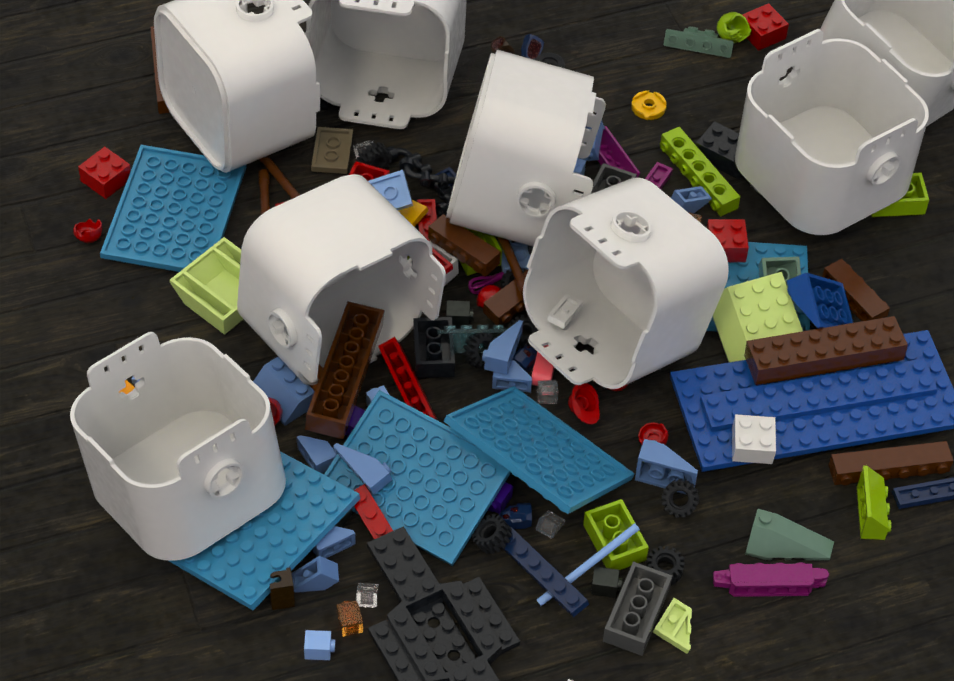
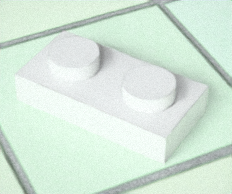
[547,294,583,329]

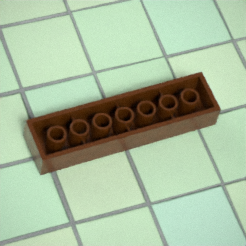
[305,301,385,439]
[744,316,908,385]

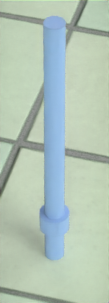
[536,523,640,606]

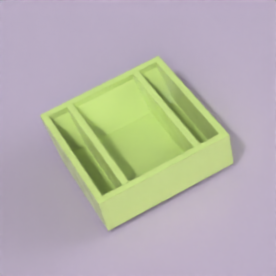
[170,237,243,335]
[712,272,803,362]

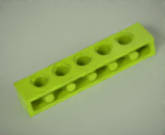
[660,127,740,217]

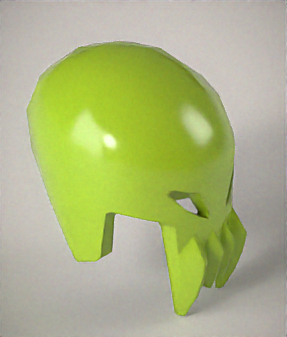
[717,12,751,43]

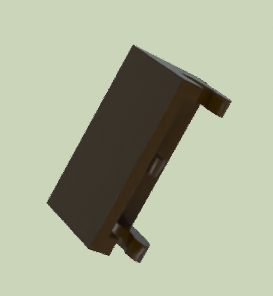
[270,567,295,610]

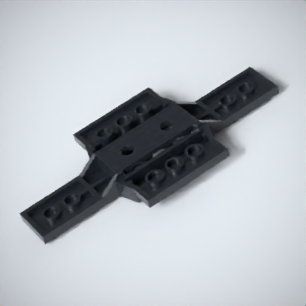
[367,526,520,681]

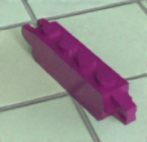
[713,562,829,597]

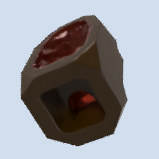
[490,36,515,54]

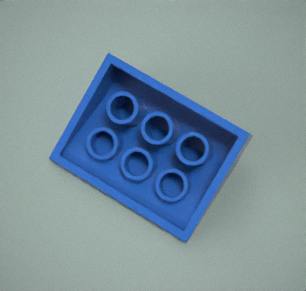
[787,273,853,328]

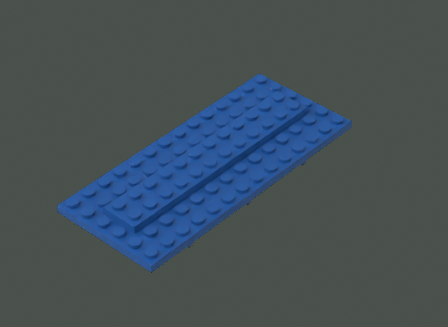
[670,330,954,472]

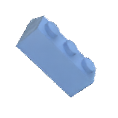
[253,357,315,425]

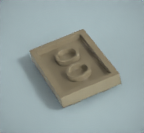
[311,127,353,174]

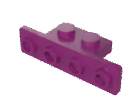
[597,126,640,178]

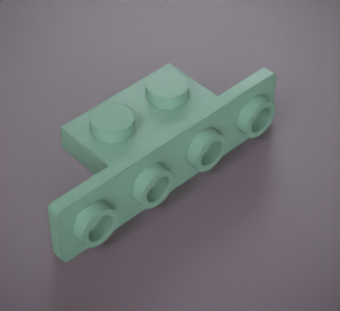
[663,26,734,58]

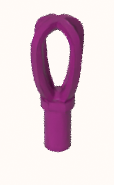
[468,272,504,294]

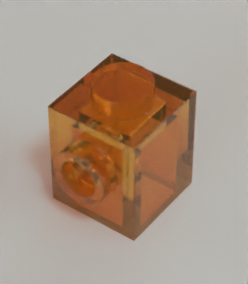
[337,600,363,637]

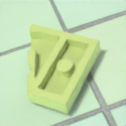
[653,598,692,654]

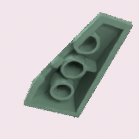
[758,256,801,304]
[745,509,834,560]

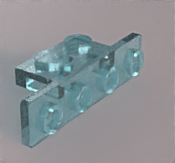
[437,325,507,353]

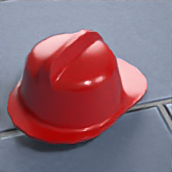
[568,383,600,424]

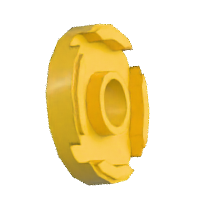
[631,91,666,120]

